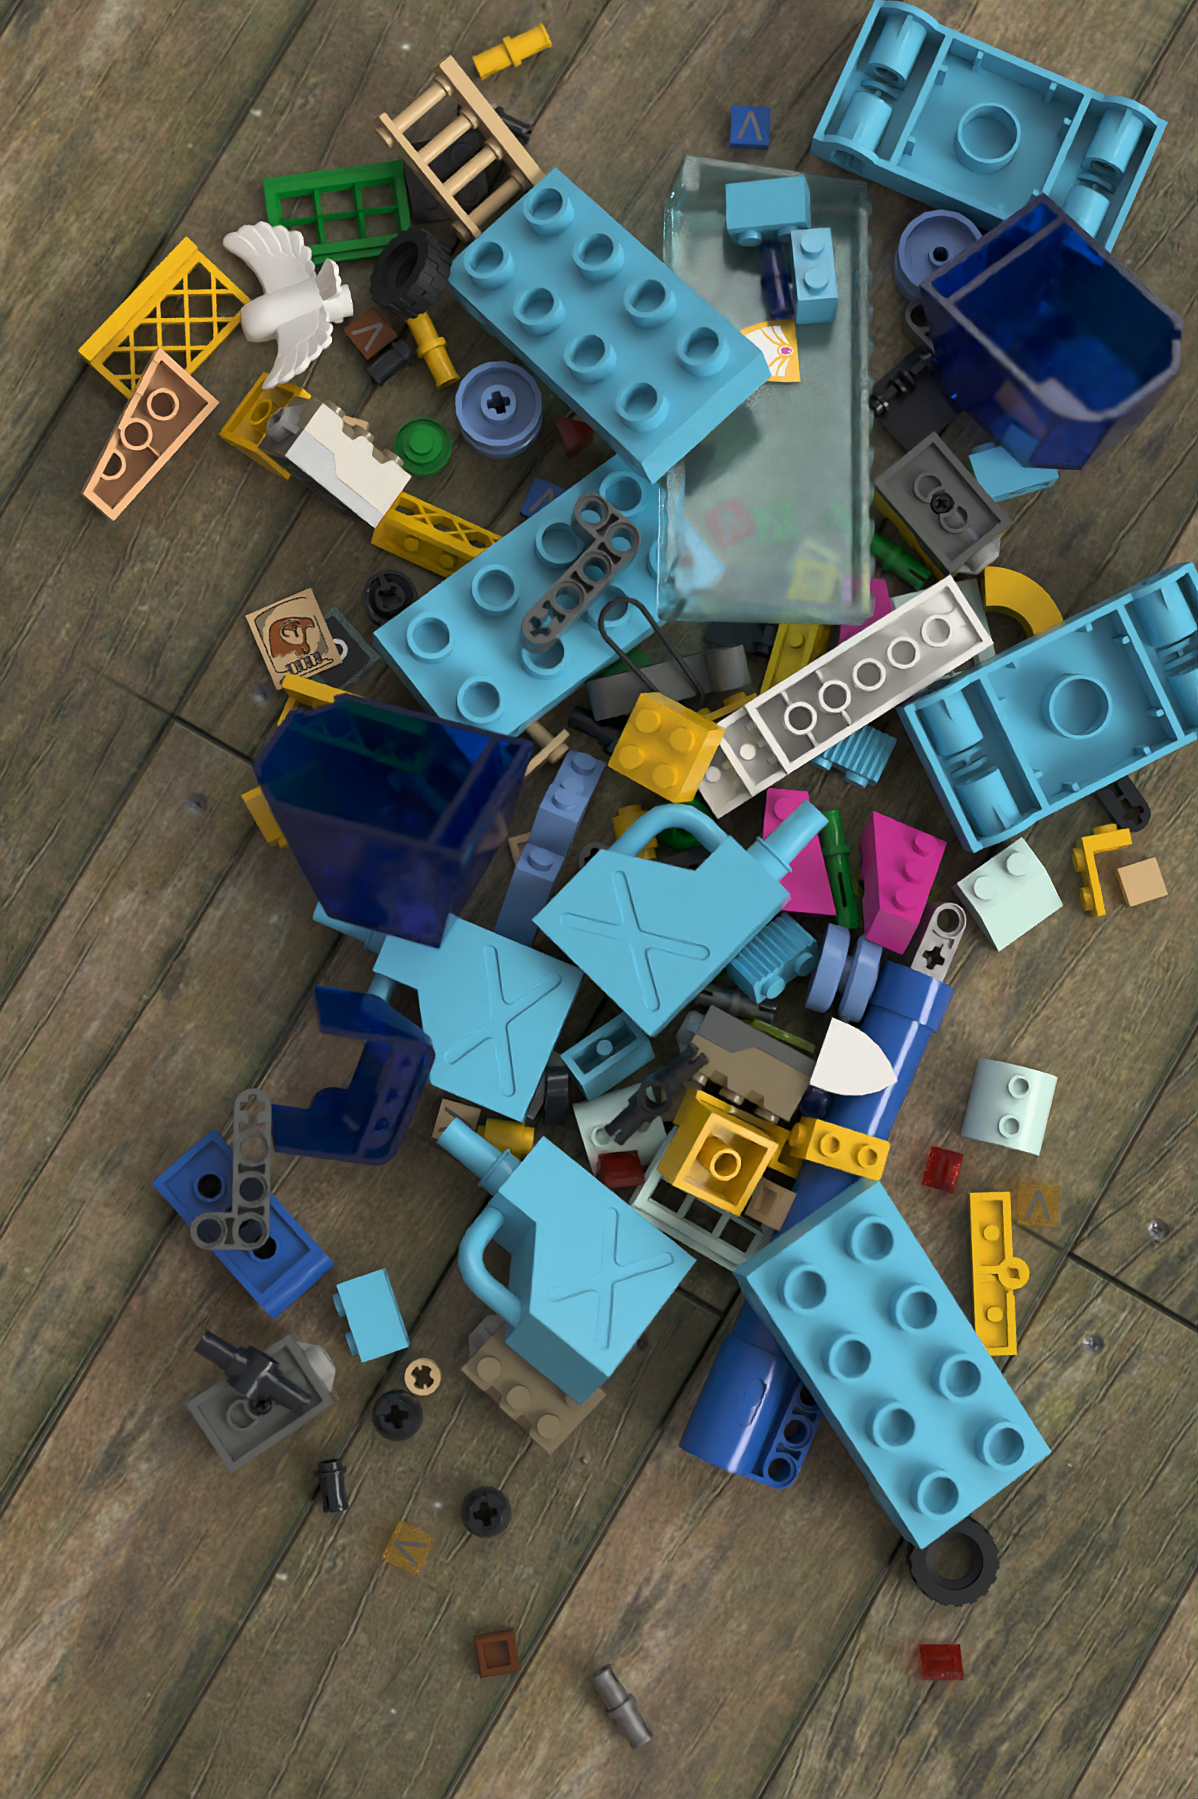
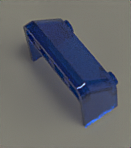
[271,985,436,1165]

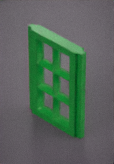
[263,160,412,266]

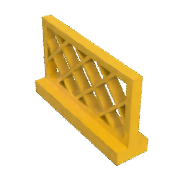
[78,236,252,400]

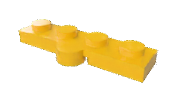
[968,1192,1030,1356]

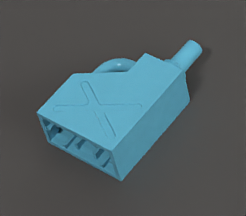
[532,799,829,1038]
[312,891,585,1123]
[437,1117,696,1406]

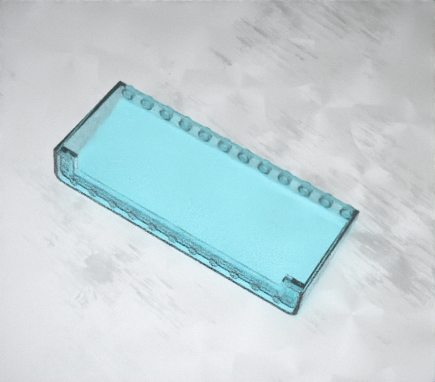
[657,155,875,625]

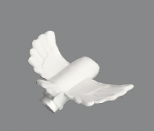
[223,222,353,390]

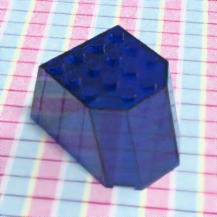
[919,192,1183,470]
[252,693,533,949]

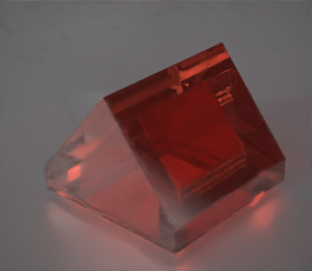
[555,416,595,459]
[921,1146,966,1194]
[595,1150,645,1188]
[919,1644,964,1681]

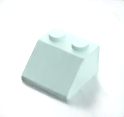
[951,837,1063,952]

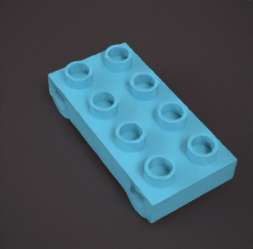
[809,0,1168,278]
[446,167,772,485]
[373,454,727,770]
[895,561,1198,853]
[732,1177,1051,1550]

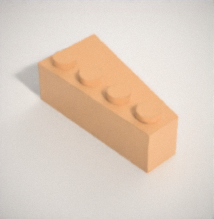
[80,347,220,521]

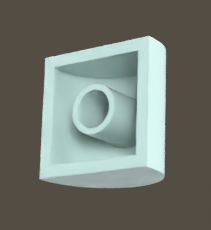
[960,1058,1058,1156]
[572,1082,666,1180]

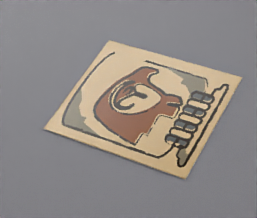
[246,588,342,690]

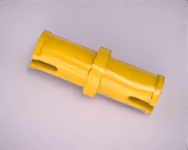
[471,23,552,80]
[404,311,460,389]

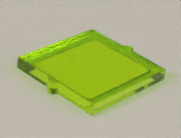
[742,1018,816,1053]

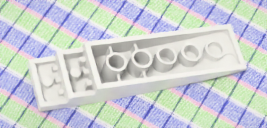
[698,575,994,819]

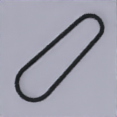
[598,597,705,713]

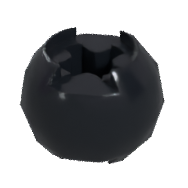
[372,1390,423,1441]
[460,1486,512,1538]

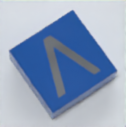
[729,105,771,150]
[520,477,567,519]

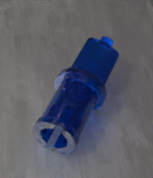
[759,241,794,320]
[798,1084,831,1120]

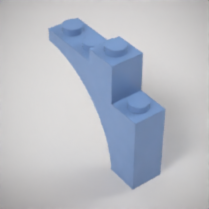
[494,748,606,948]

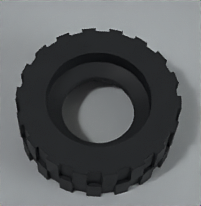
[369,227,452,320]
[906,1515,1000,1607]

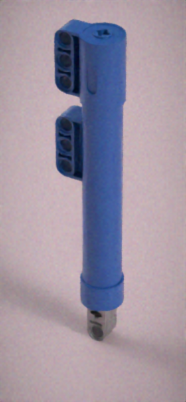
[678,902,967,1489]

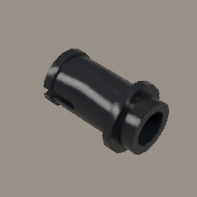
[365,338,416,387]
[314,1458,349,1513]

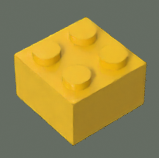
[607,692,726,804]
[656,1098,779,1216]

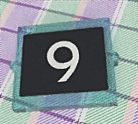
[310,606,381,691]

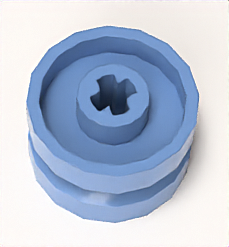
[892,209,985,309]
[455,361,543,459]
[804,923,883,1023]

